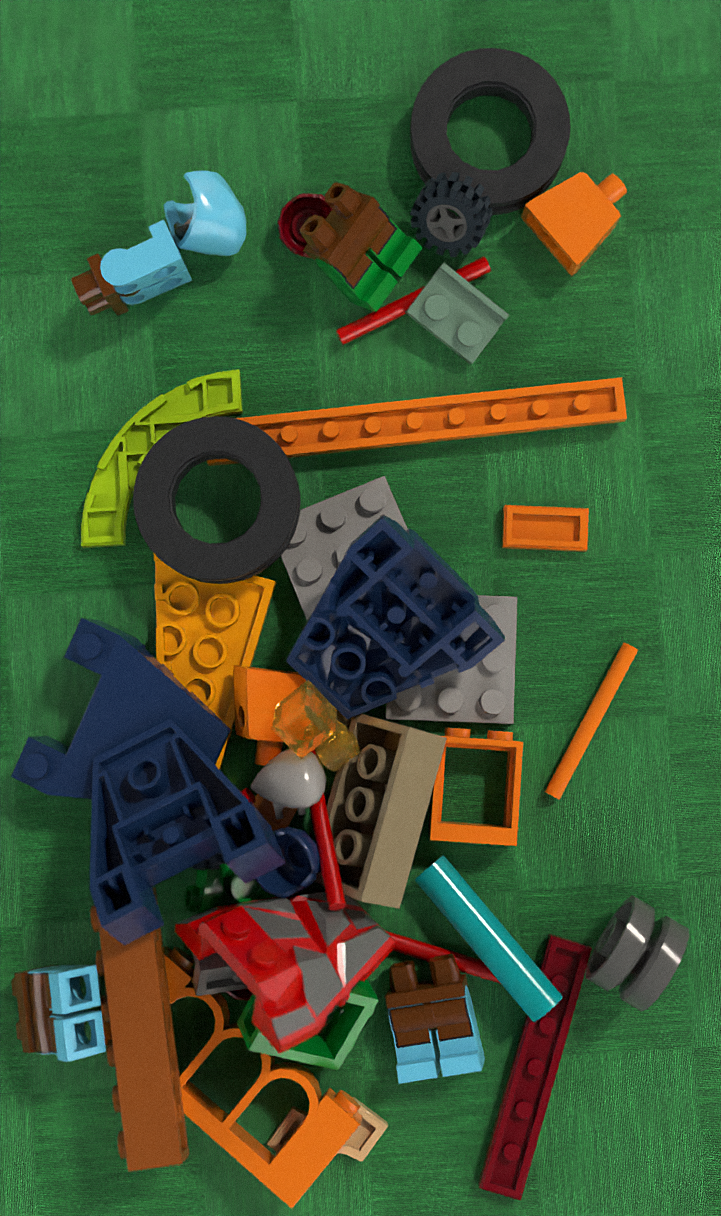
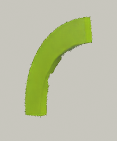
[81,369,243,548]

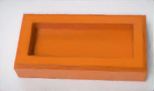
[502,505,589,552]

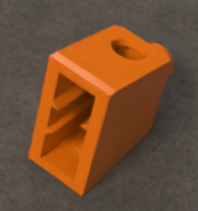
[521,172,627,277]
[233,665,321,766]

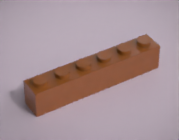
[90,887,189,1172]

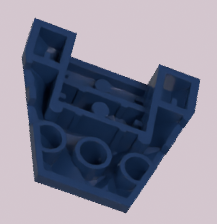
[286,515,505,719]

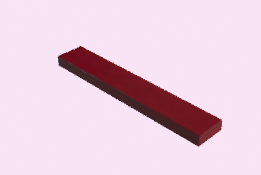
[478,934,592,1201]

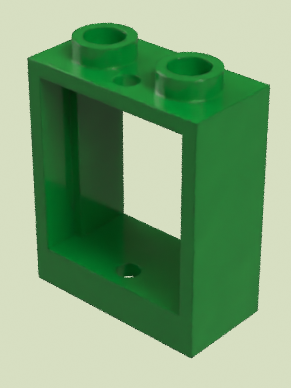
[237,979,379,1070]

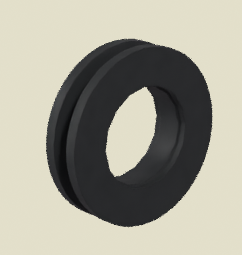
[410,48,570,215]
[133,416,301,584]

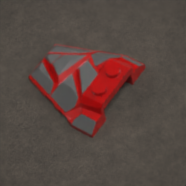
[175,889,396,1054]

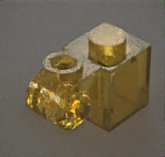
[271,680,360,772]

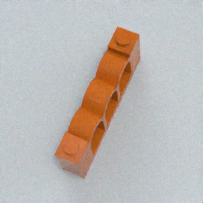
[102,946,363,1209]

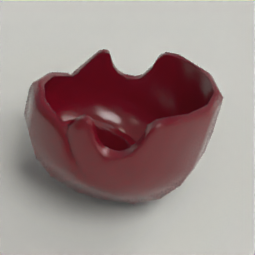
[277,193,332,258]

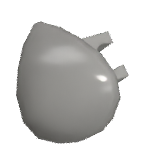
[251,747,326,820]

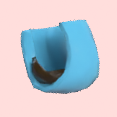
[164,171,246,256]

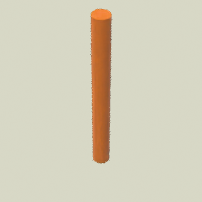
[545,642,638,800]

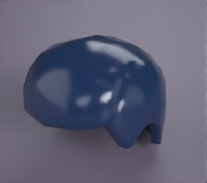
[255,826,321,898]

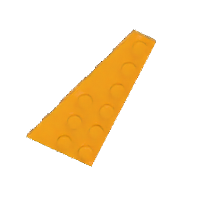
[154,554,276,770]

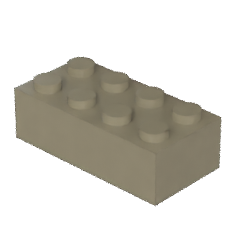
[314,714,447,909]

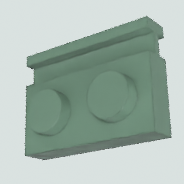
[405,263,509,364]

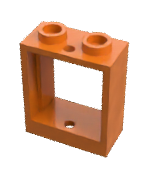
[428,728,523,846]

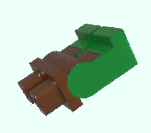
[300,182,423,312]

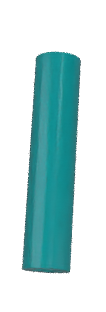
[415,855,563,1022]

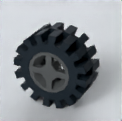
[410,172,492,257]

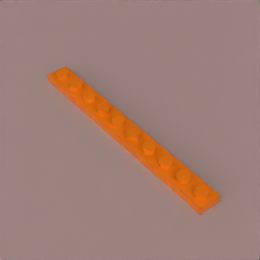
[207,377,627,466]

